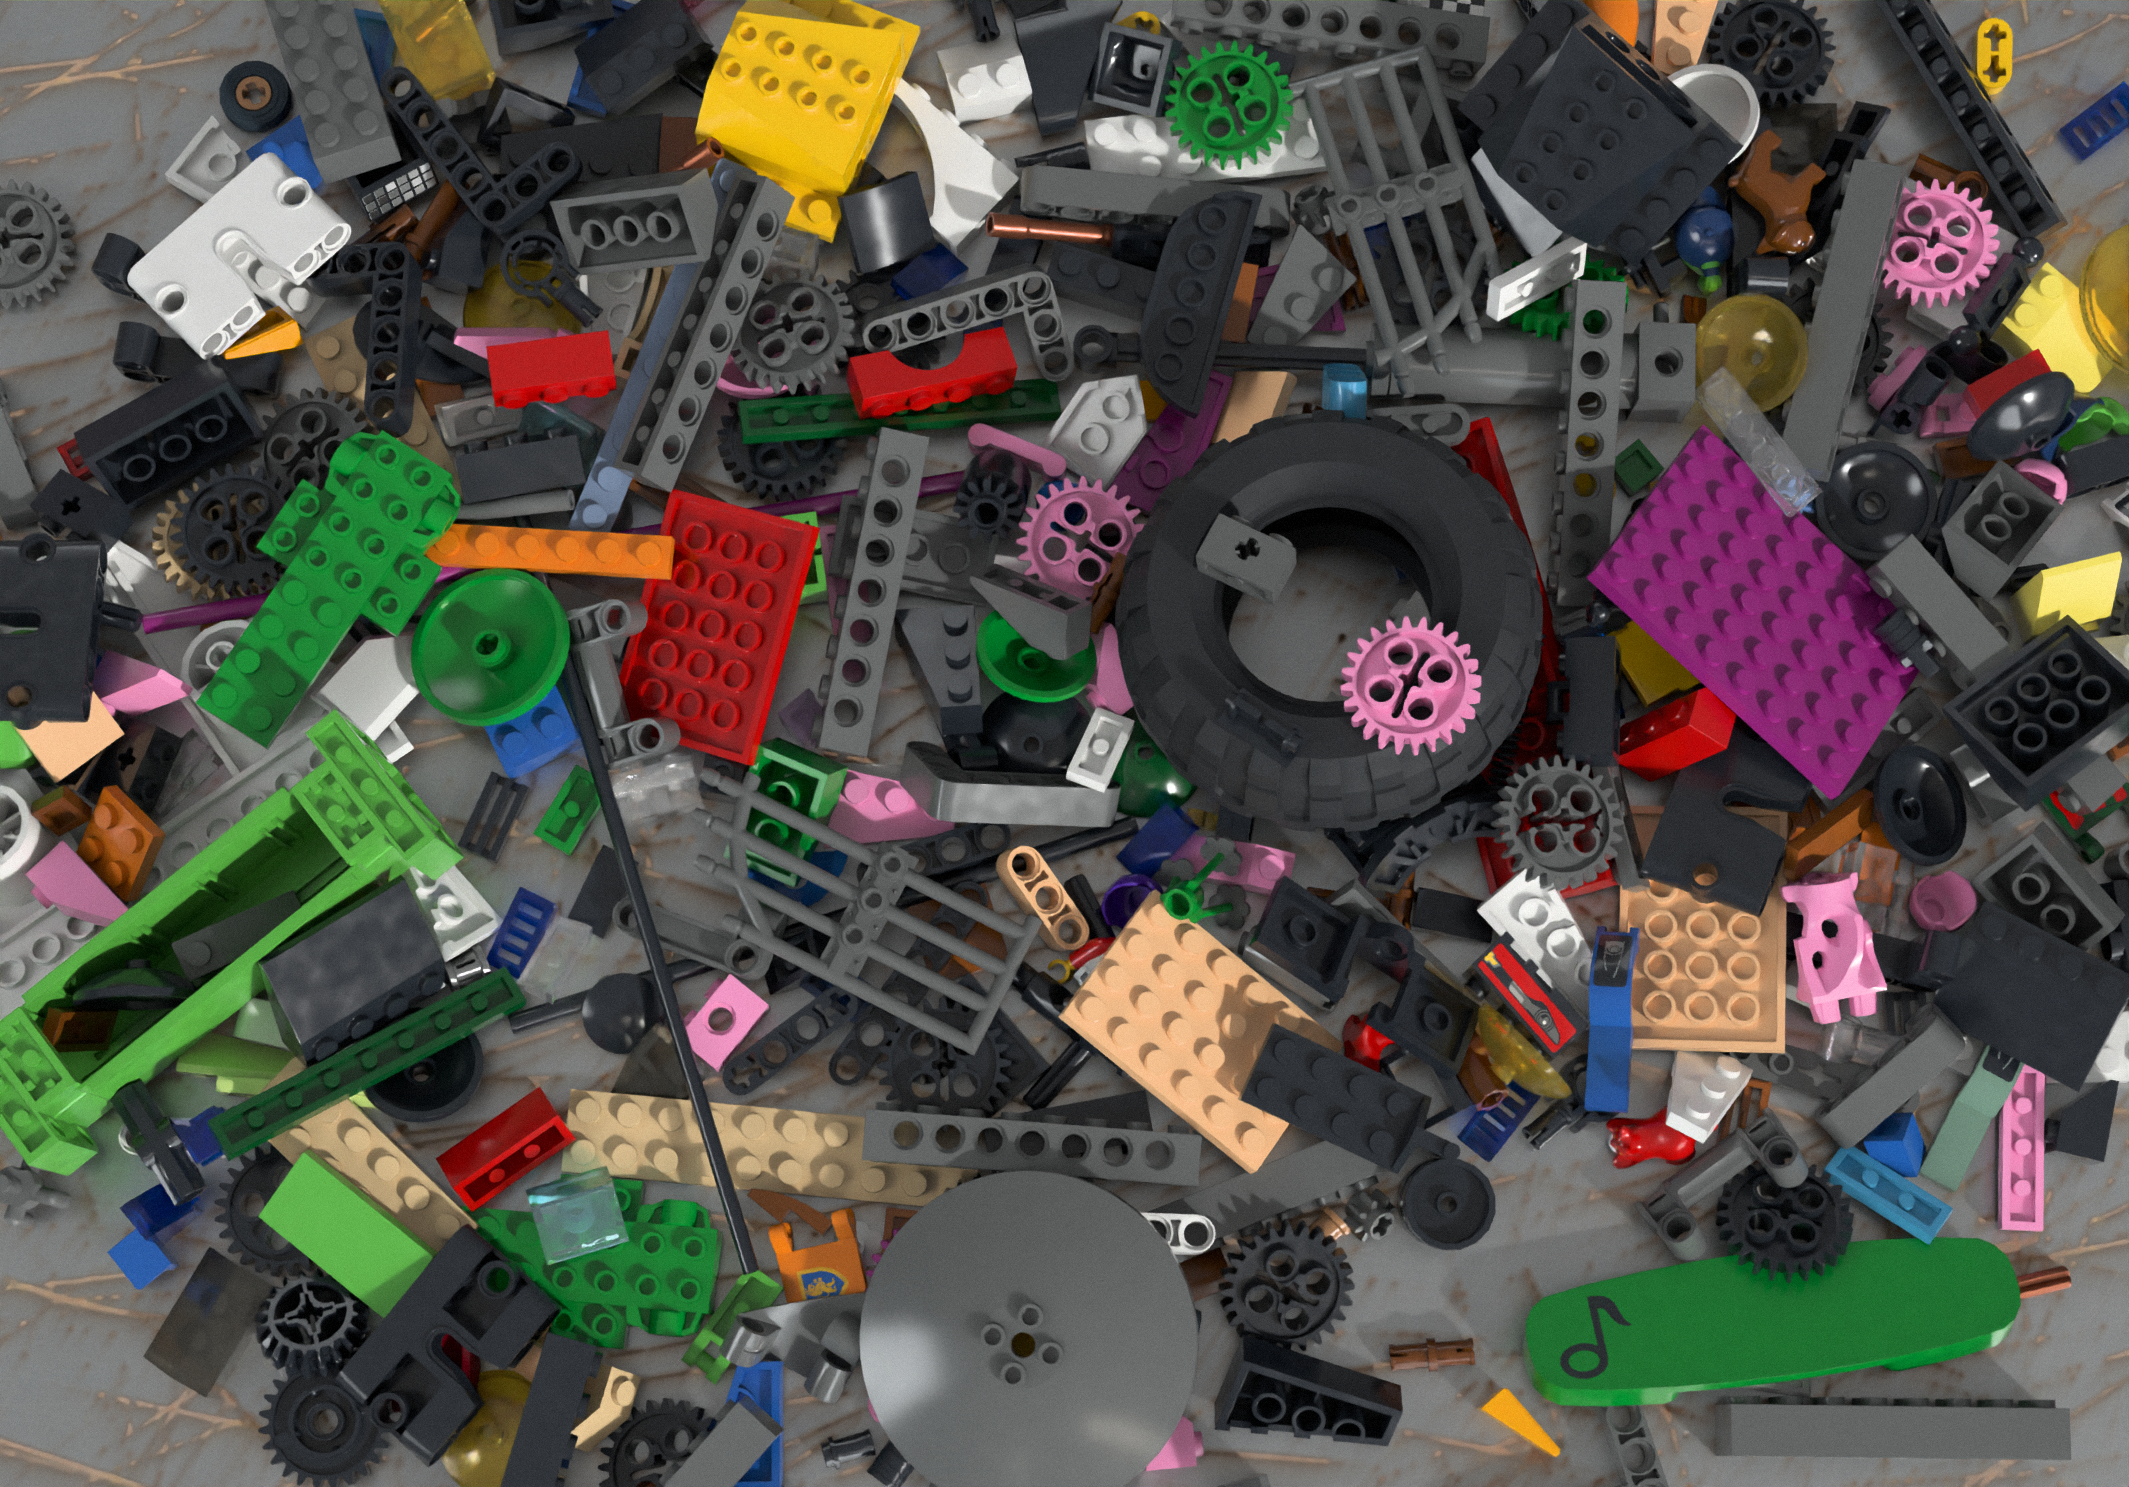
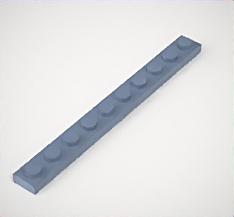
[567,158,757,533]

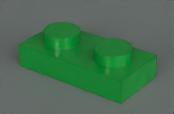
[533,764,601,856]

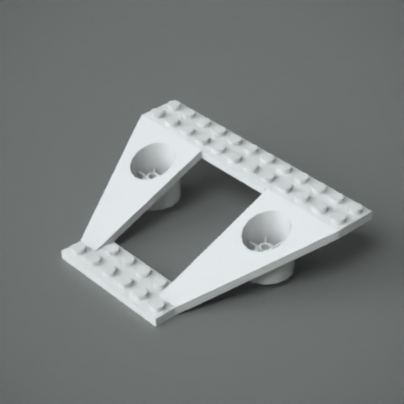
[0,539,414,1021]

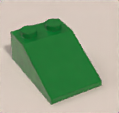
[723,737,848,887]

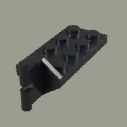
[1238,1023,1460,1174]

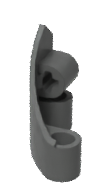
[719,1292,866,1404]

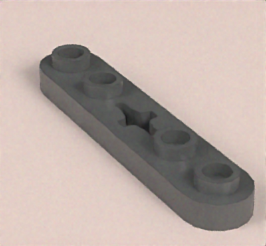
[1283,403,1471,446]
[1720,1044,1920,1113]

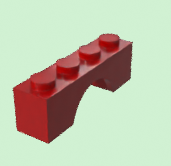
[846,327,1018,420]

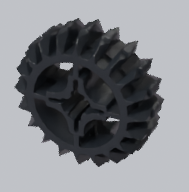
[255,1268,371,1380]

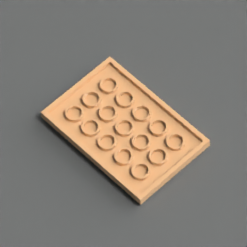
[1619,805,1788,1053]
[1058,889,1344,1174]

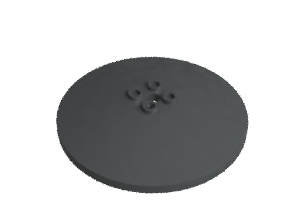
[860,1170,1199,1487]

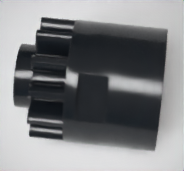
[953,450,1032,543]

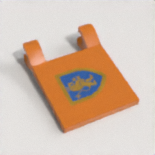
[768,1208,868,1303]

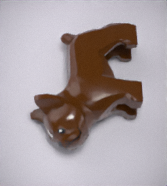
[1727,129,1826,256]

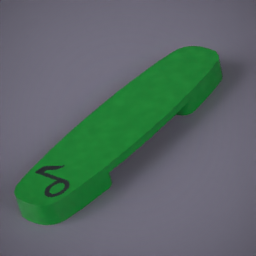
[1523,1237,2021,1406]

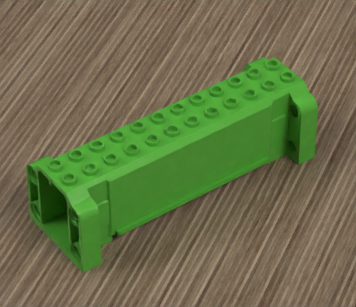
[0,709,464,1176]

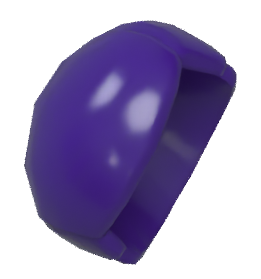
[1101,874,1164,929]

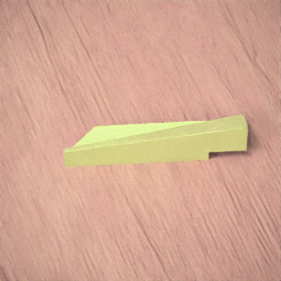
[176,1032,376,1108]

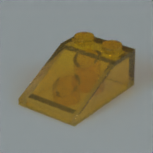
[377,0,495,99]

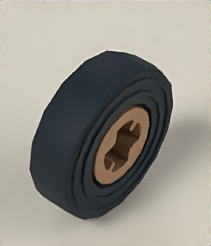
[219,61,291,132]

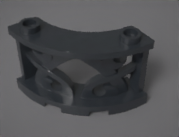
[1324,773,1505,894]

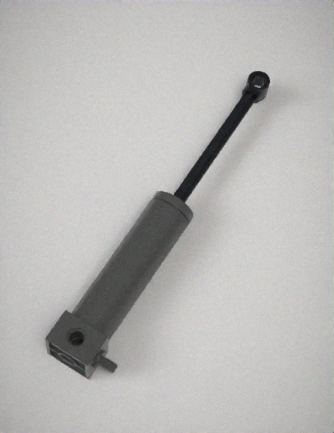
[1073,302,1696,423]

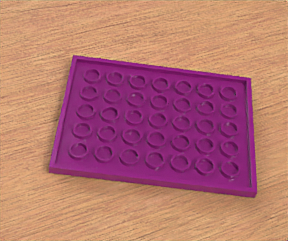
[1586,424,1920,800]

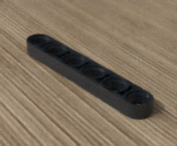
[828,881,988,1087]

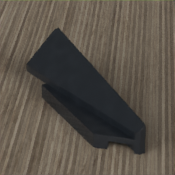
[1774,101,1892,276]

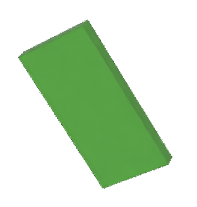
[258,1149,438,1318]

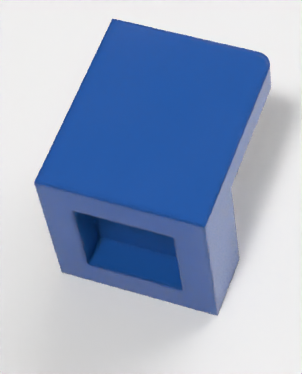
[1863,1112,1926,1177]
[107,1225,180,1290]

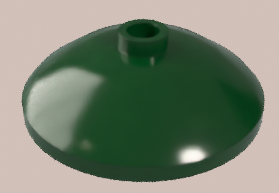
[1111,706,1198,819]

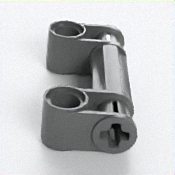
[565,598,681,771]
[1633,1106,1809,1261]

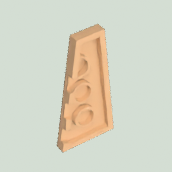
[1651,0,1718,77]

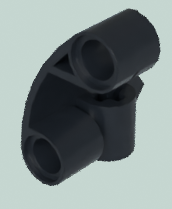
[1013,0,1123,136]
[1866,339,2009,437]

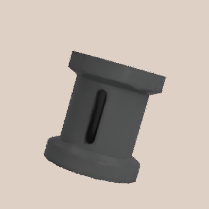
[442,943,491,993]

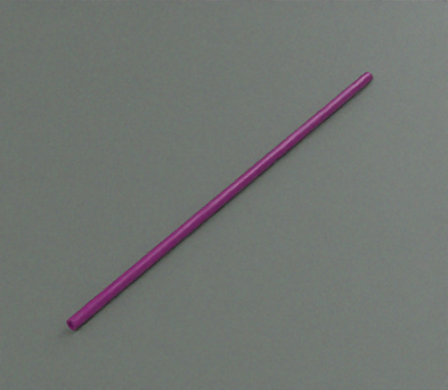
[142,470,965,634]

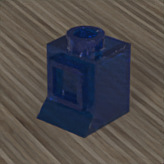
[172,1105,235,1167]

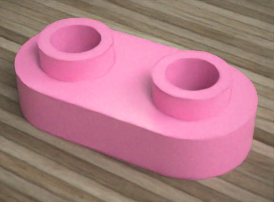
[1867,345,1928,412]

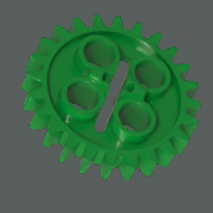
[1165,41,1293,170]
[1504,254,1629,342]

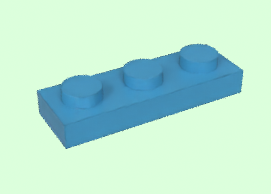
[1822,1146,1953,1245]

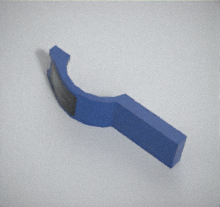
[1584,926,1640,1113]

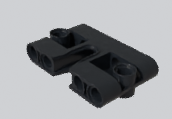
[0,532,108,730]
[1641,714,1813,917]
[335,1224,562,1467]

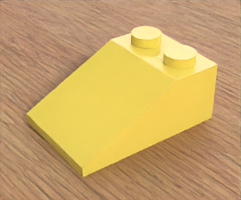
[1992,262,2128,395]
[2009,551,2122,643]

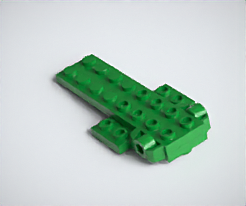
[196,430,461,750]
[460,1174,723,1350]

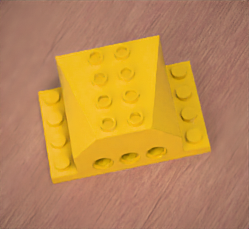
[695,0,920,243]

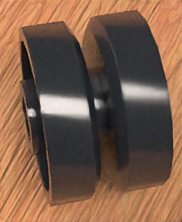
[1397,1158,1496,1250]

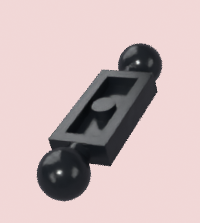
[1948,236,2044,357]

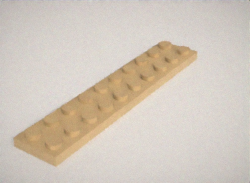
[561,1089,983,1207]

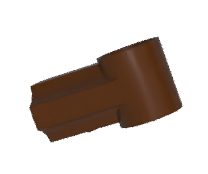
[1908,153,1988,202]
[1455,1030,1508,1111]

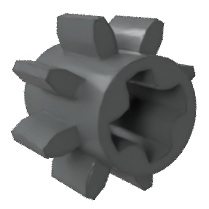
[1291,185,1335,235]
[1343,1188,1397,1242]

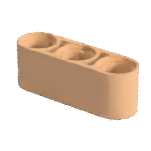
[996,846,1089,951]

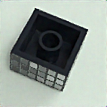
[343,103,440,222]

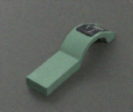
[1918,1044,2024,1193]

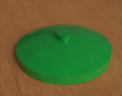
[411,568,570,726]

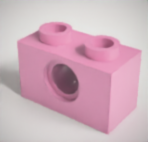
[683,974,771,1073]

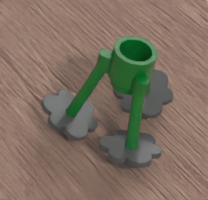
[1153,835,1251,930]

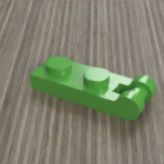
[681,1270,784,1385]

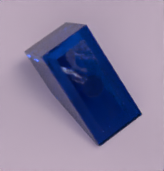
[120,1183,204,1245]

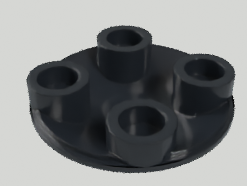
[582,973,665,1054]

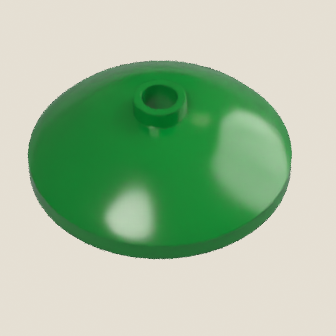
[975,610,1097,703]

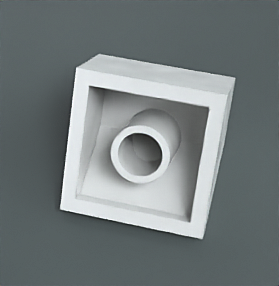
[936,33,1032,126]

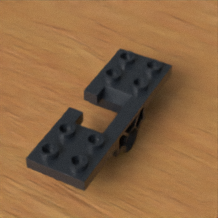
[1249,875,1483,1079]

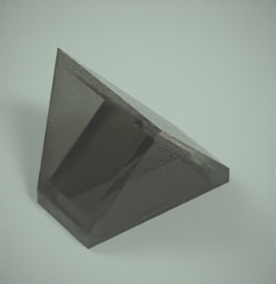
[611,1023,711,1100]

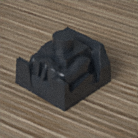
[1087,22,1184,118]

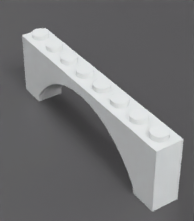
[720,39,1020,259]

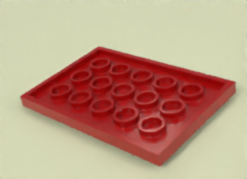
[619,489,820,766]

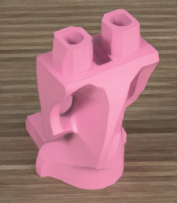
[1779,871,1887,1024]

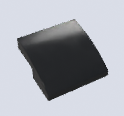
[837,171,936,274]

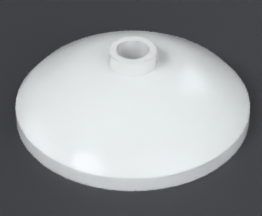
[1667,64,1760,164]

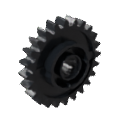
[258,1360,397,1487]

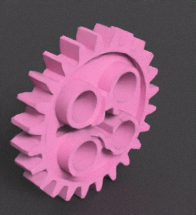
[1882,179,1999,308]
[1015,476,1146,600]
[1340,616,1481,756]

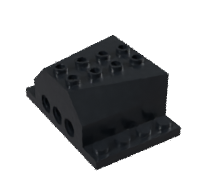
[1457,0,1744,267]

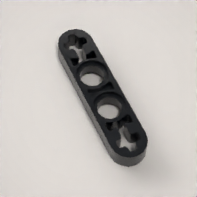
[722,985,861,1095]

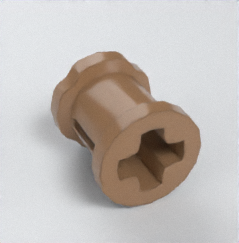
[1308,1205,1351,1240]

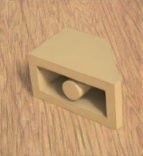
[571,1364,641,1452]

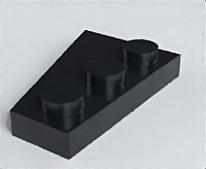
[938,972,1051,1118]

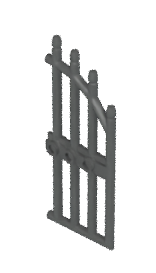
[1287,44,1505,398]
[691,767,1042,1056]

